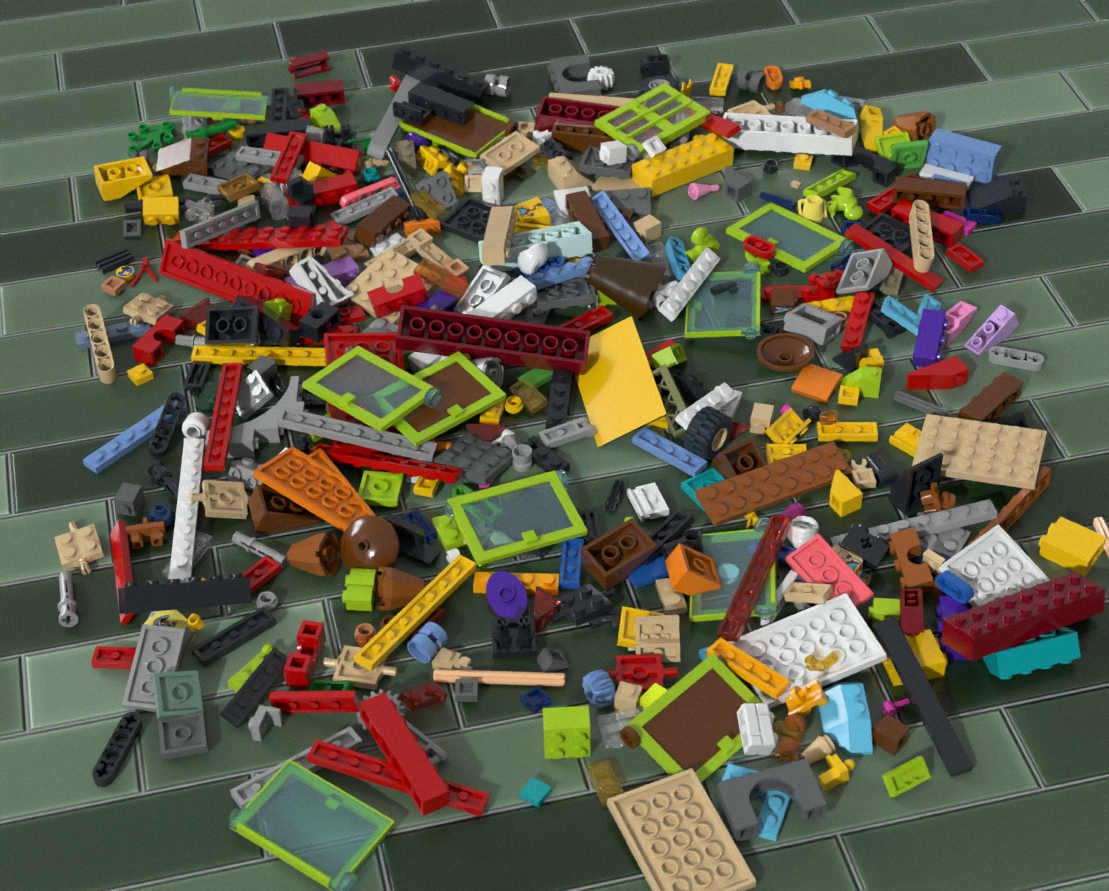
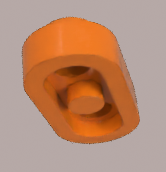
[764,66,783,90]

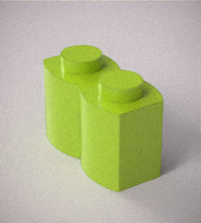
[342,568,377,611]

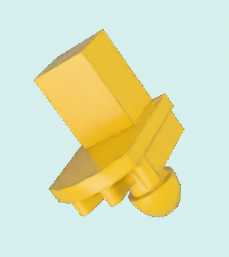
[859,348,884,373]
[818,754,855,792]

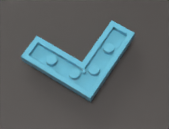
[880,294,941,336]
[722,763,791,842]

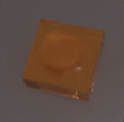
[775,735,800,761]

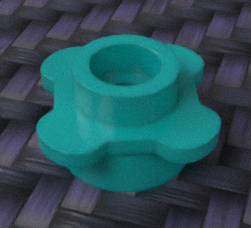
[361,167,380,182]

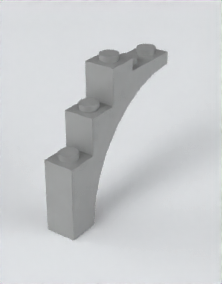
[205,376,309,458]

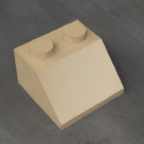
[548,156,594,190]

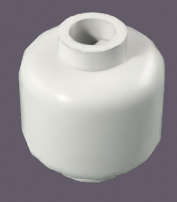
[182,412,210,439]

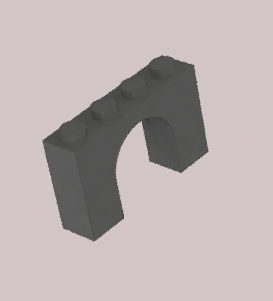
[547,54,601,96]
[717,758,827,843]

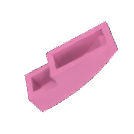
[943,301,977,347]

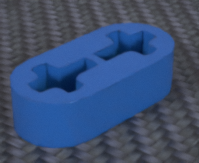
[935,570,974,604]

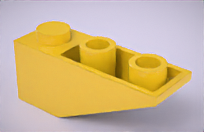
[858,105,883,153]

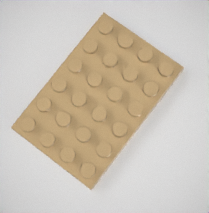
[912,414,1047,490]
[607,768,756,891]

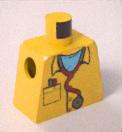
[514,197,550,226]

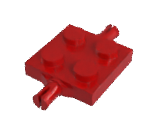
[605,654,678,694]

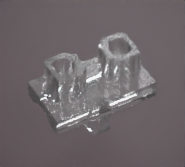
[184,197,215,223]

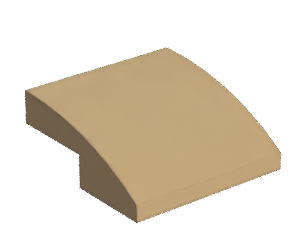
[635,615,680,663]

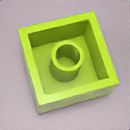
[543,706,591,759]

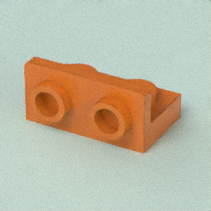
[403,218,441,238]

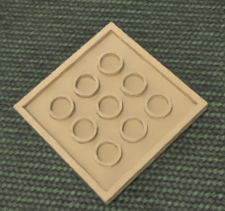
[345,248,443,325]

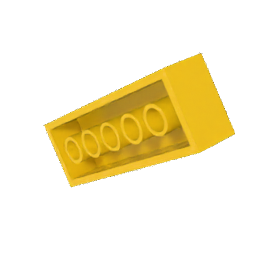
[631,133,734,198]

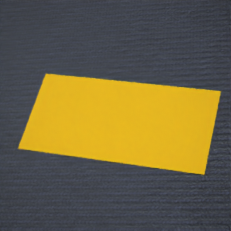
[575,316,666,447]

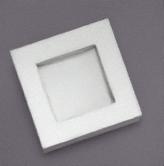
[642,135,666,158]

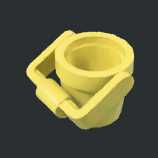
[797,195,827,224]

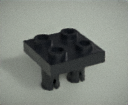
[322,124,357,150]
[491,616,537,659]

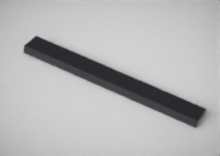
[874,617,973,777]

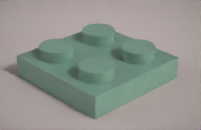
[152,670,204,719]

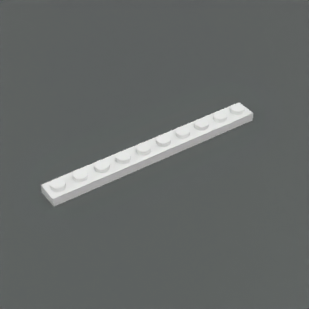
[169,438,205,582]

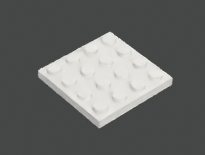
[939,524,1050,608]

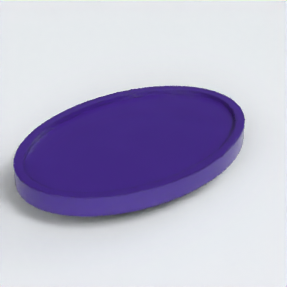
[486,571,528,620]

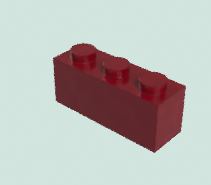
[294,80,345,108]
[900,589,924,636]

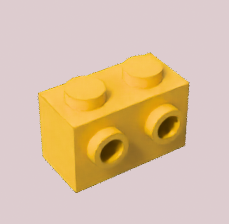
[143,197,180,225]

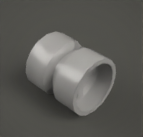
[484,74,511,97]

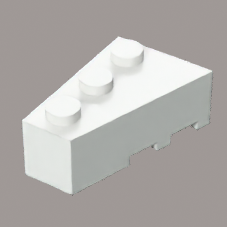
[289,256,354,308]

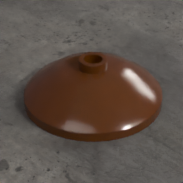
[757,333,814,373]
[340,516,400,575]

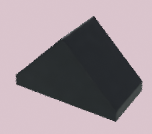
[832,343,868,373]

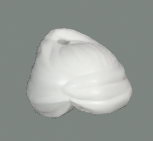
[516,243,548,275]
[784,516,819,549]

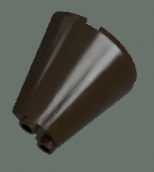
[587,253,667,321]

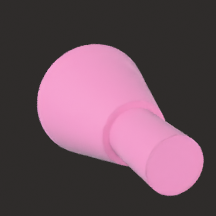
[688,183,719,200]

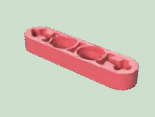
[340,177,401,208]

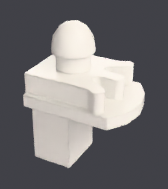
[533,130,552,156]

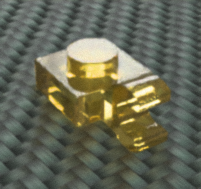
[530,154,549,170]

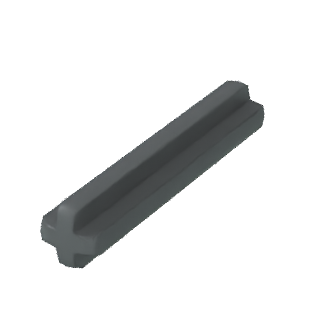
[894,390,949,417]

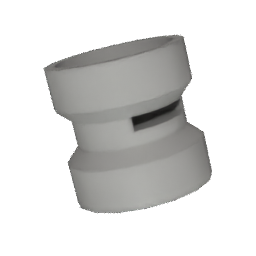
[512,444,533,472]

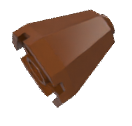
[893,111,936,141]
[287,533,341,576]
[375,567,427,610]

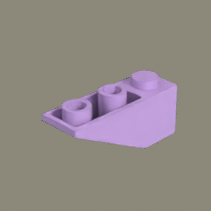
[964,305,1019,356]

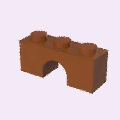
[887,527,933,594]

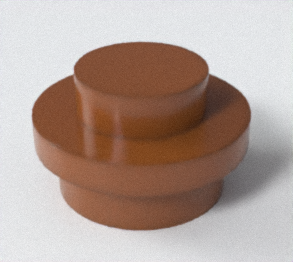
[784,713,807,736]

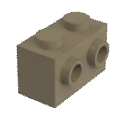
[394,140,417,177]

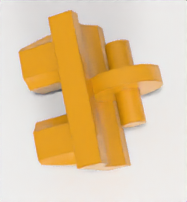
[785,679,828,717]

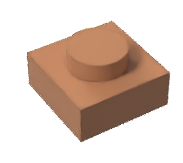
[100,276,127,296]

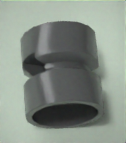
[737,68,767,94]

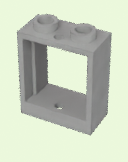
[783,303,843,346]

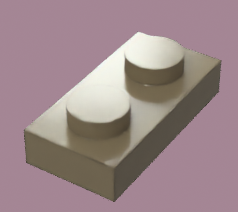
[880,266,904,296]

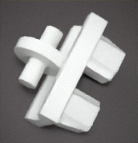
[649,281,678,309]

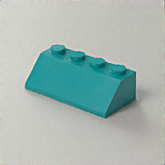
[983,627,1081,680]

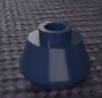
[148,503,176,529]

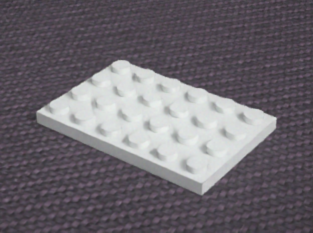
[728,593,887,709]

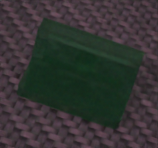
[195,372,221,412]

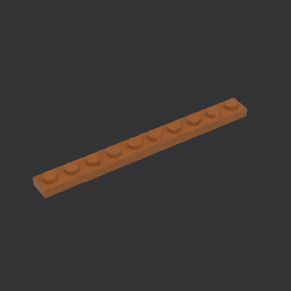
[933,466,1051,599]

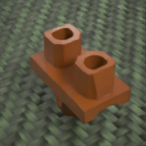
[920,482,957,515]
[126,517,167,549]

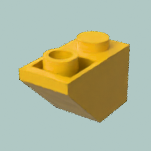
[829,469,863,517]

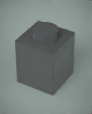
[247,355,278,385]
[114,482,145,516]

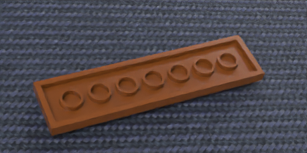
[695,441,852,527]

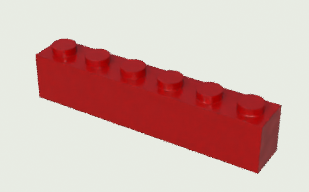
[263,132,365,175]
[360,692,450,816]

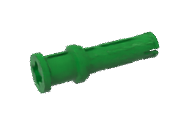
[186,118,237,139]

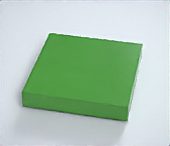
[890,140,928,170]

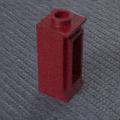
[287,49,331,79]

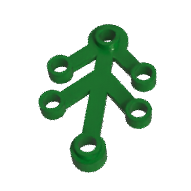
[127,121,176,159]

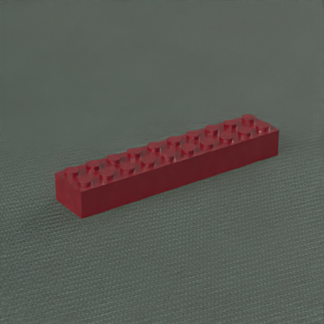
[395,305,591,375]

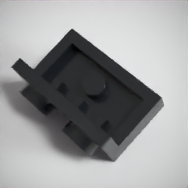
[393,101,432,126]
[540,137,573,161]

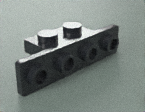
[649,365,711,404]
[384,513,441,566]

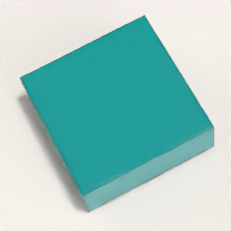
[519,777,552,808]

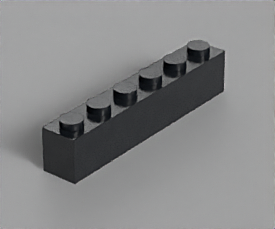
[392,45,489,106]
[118,573,252,614]

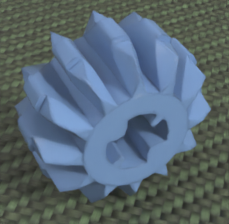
[582,669,616,709]

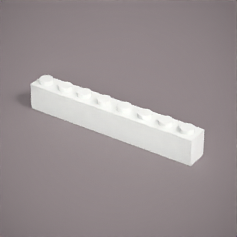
[408,275,538,373]

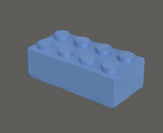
[926,128,1002,183]

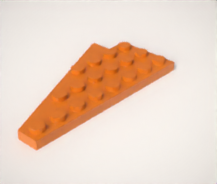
[253,446,376,545]

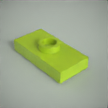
[882,756,931,797]

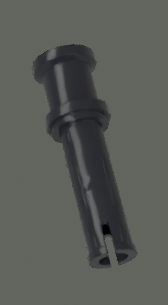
[147,460,179,504]

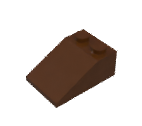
[156,137,210,176]
[712,438,768,479]
[248,485,321,533]
[581,518,657,590]

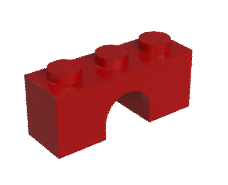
[367,273,429,319]
[132,314,186,367]
[284,620,326,689]

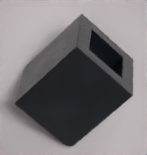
[287,176,315,205]

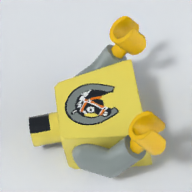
[144,610,204,648]

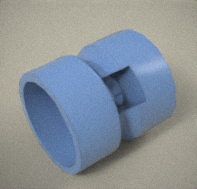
[407,622,448,663]

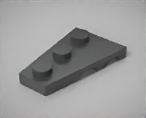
[599,187,651,217]

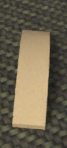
[408,228,470,277]

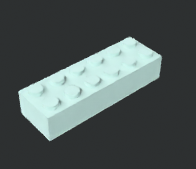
[478,221,593,272]

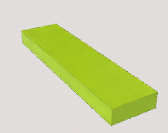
[803,169,856,198]

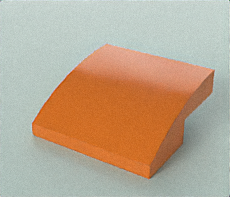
[791,364,843,404]

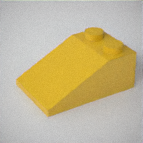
[94,156,153,201]

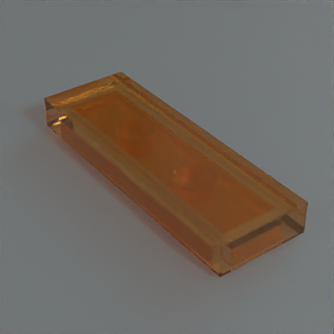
[414,258,469,300]

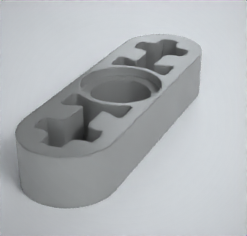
[987,346,1044,371]

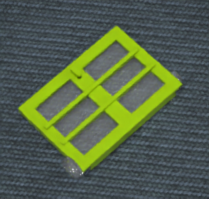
[595,83,711,161]

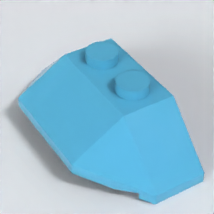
[800,89,860,134]
[818,681,873,756]

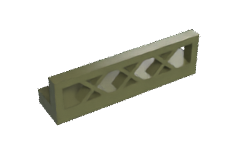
[652,365,688,438]

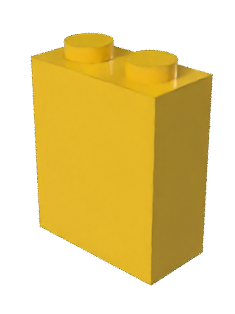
[1038,516,1107,576]
[880,629,948,686]

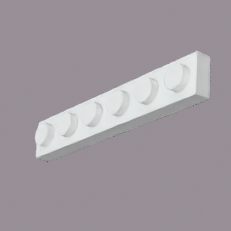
[658,247,720,322]

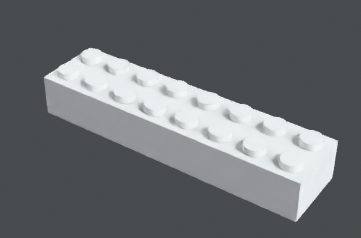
[718,112,858,156]

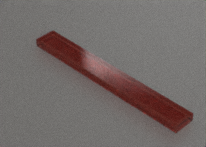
[716,515,793,642]

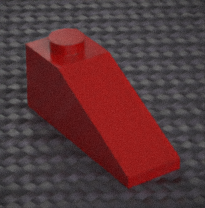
[906,356,969,390]

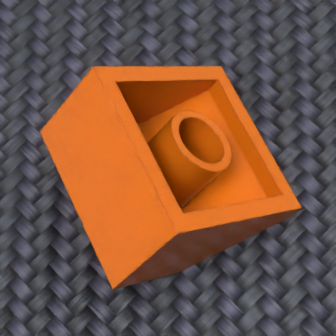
[665,543,721,596]

